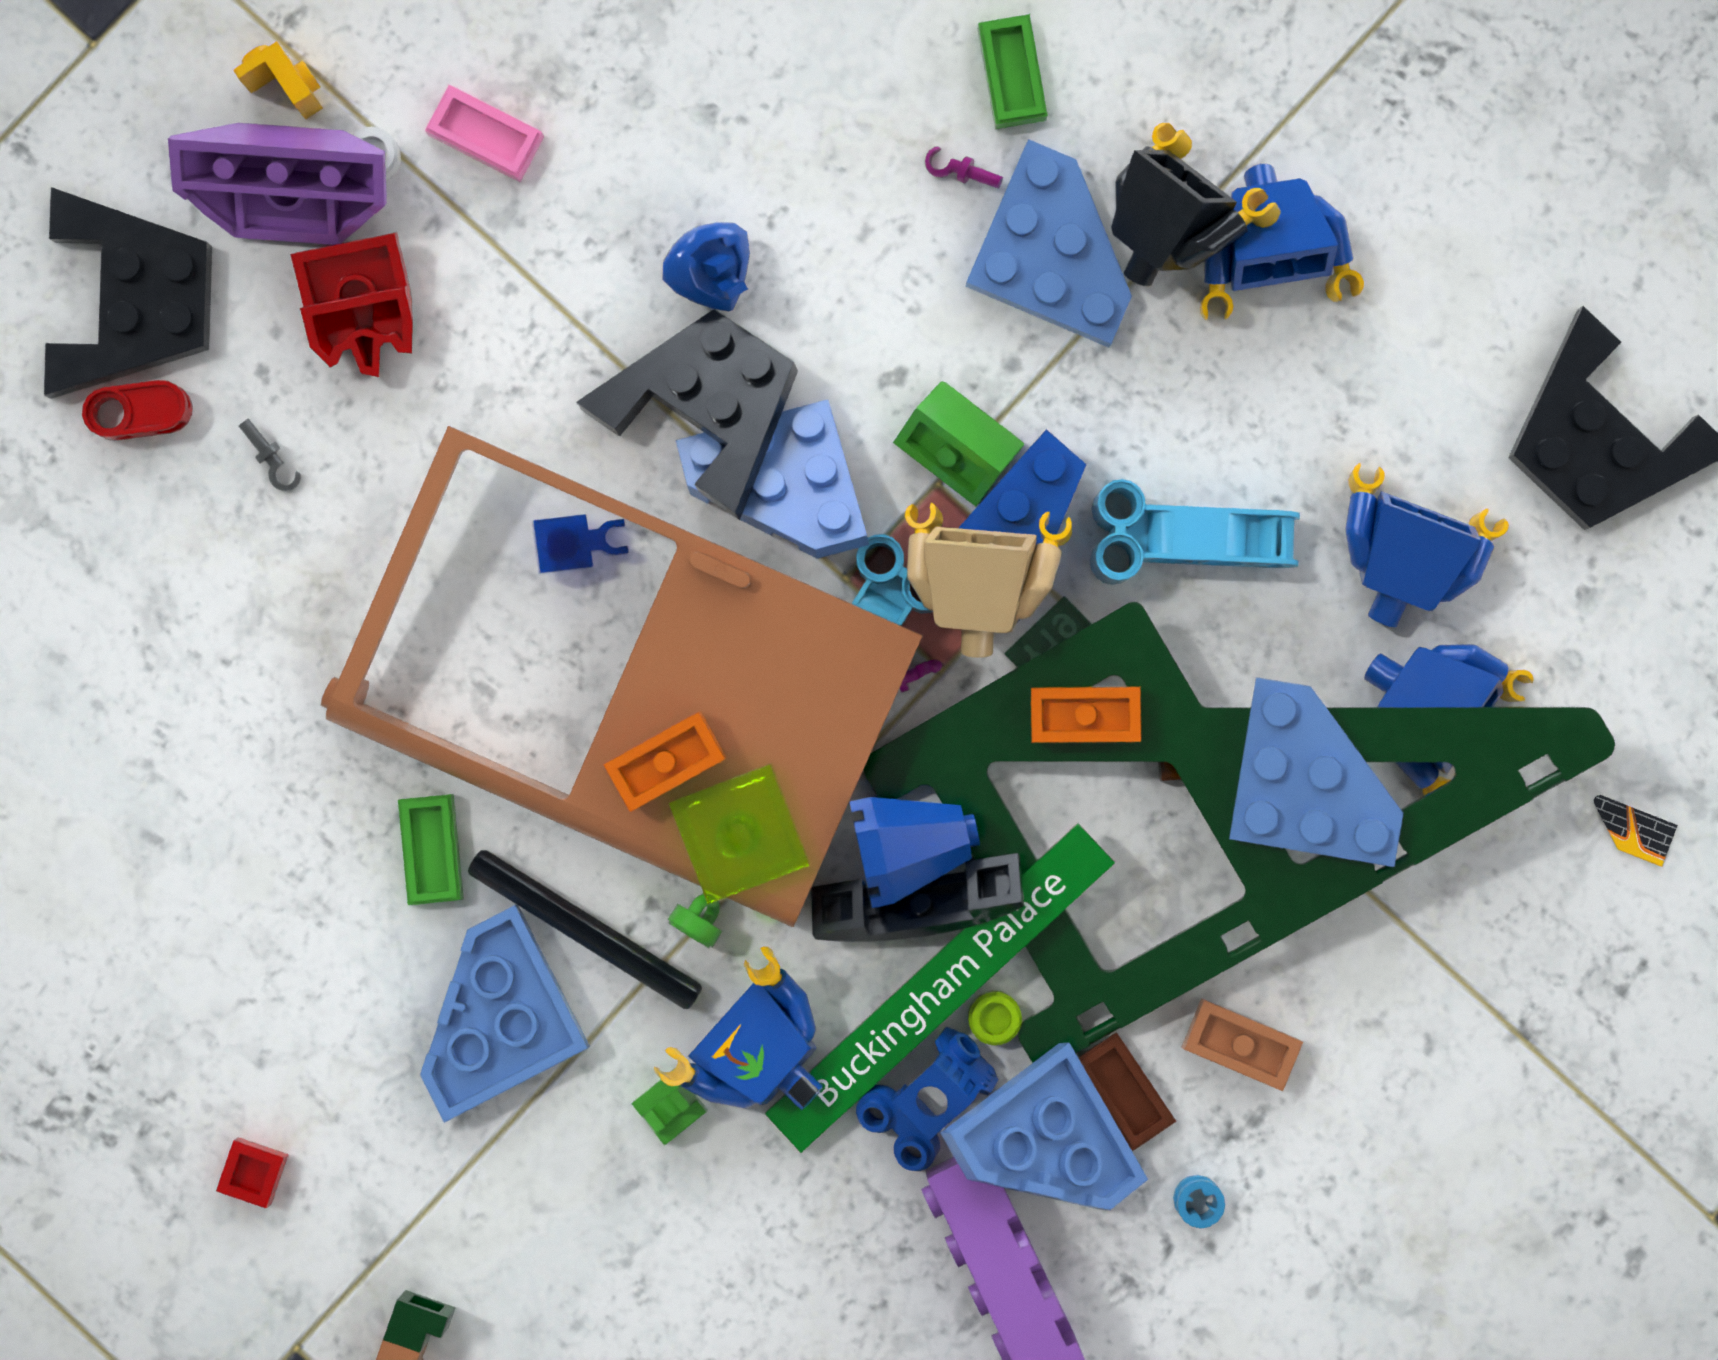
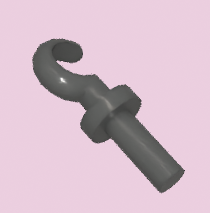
[239,418,301,491]

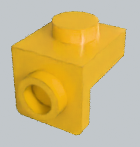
[233,41,323,119]

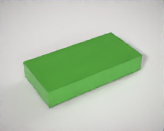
[977,14,1048,129]
[398,794,464,905]

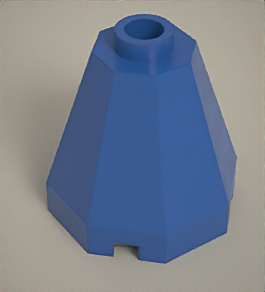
[849,797,980,908]

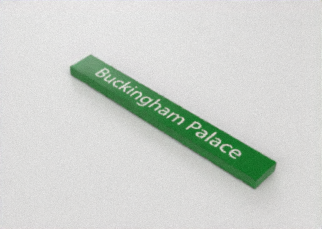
[765,823,1115,1153]

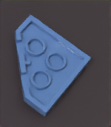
[965,139,1132,348]
[676,399,869,559]
[1229,677,1403,867]
[420,905,590,1123]
[940,1043,1148,1210]

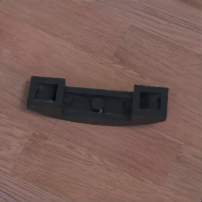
[811,853,1024,942]

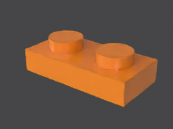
[1031,686,1141,743]
[604,711,727,812]

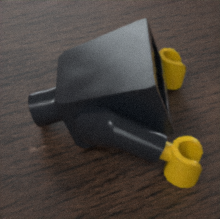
[1111,123,1280,286]

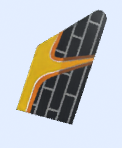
[1593,795,1678,867]

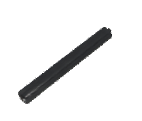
[468,850,702,1009]

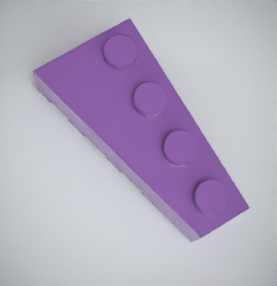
[921,1157,1085,1360]

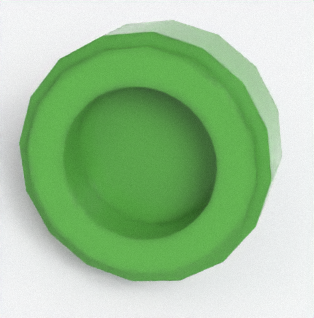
[667,893,722,948]

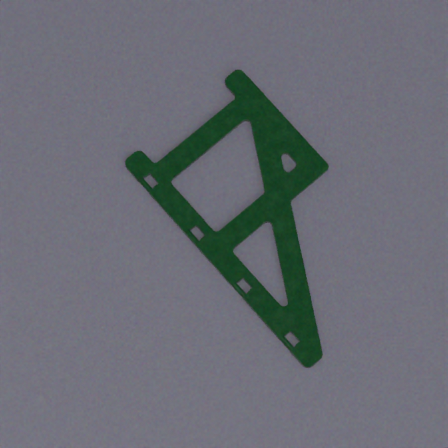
[863,602,1615,1063]

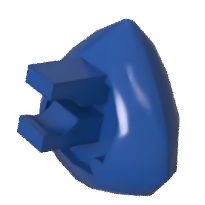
[662,222,750,312]

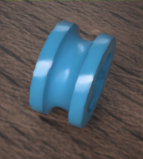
[1173,1175,1225,1229]

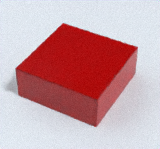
[216,1137,289,1208]

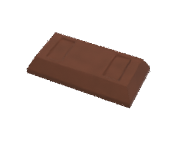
[1078,1032,1177,1151]

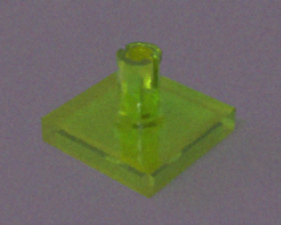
[669,763,810,904]

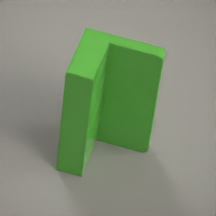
[893,381,1024,507]

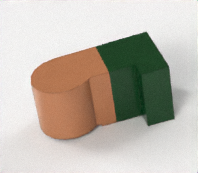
[376,1290,456,1360]

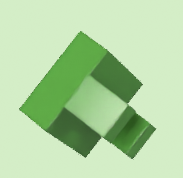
[632,1068,708,1146]

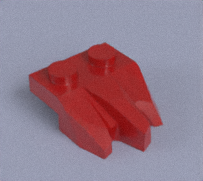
[290,232,413,377]

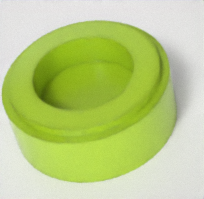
[968,990,1022,1045]

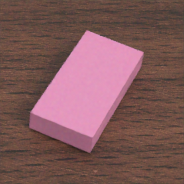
[425,85,544,182]

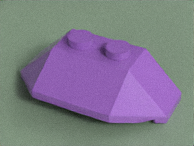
[168,123,387,245]

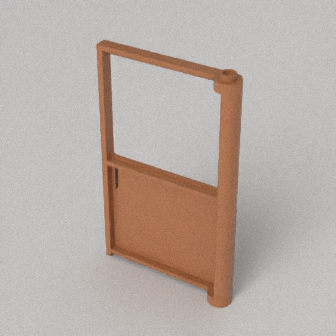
[321,426,923,927]

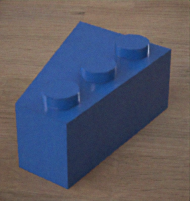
[959,429,1087,624]

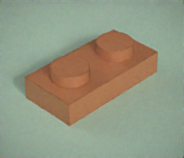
[1181,998,1303,1091]

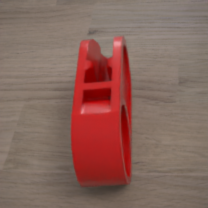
[82,380,193,441]

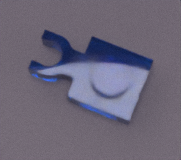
[532,514,629,574]

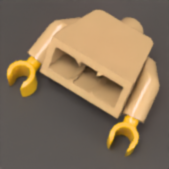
[905,502,1072,658]

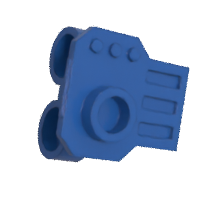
[856,1027,999,1171]

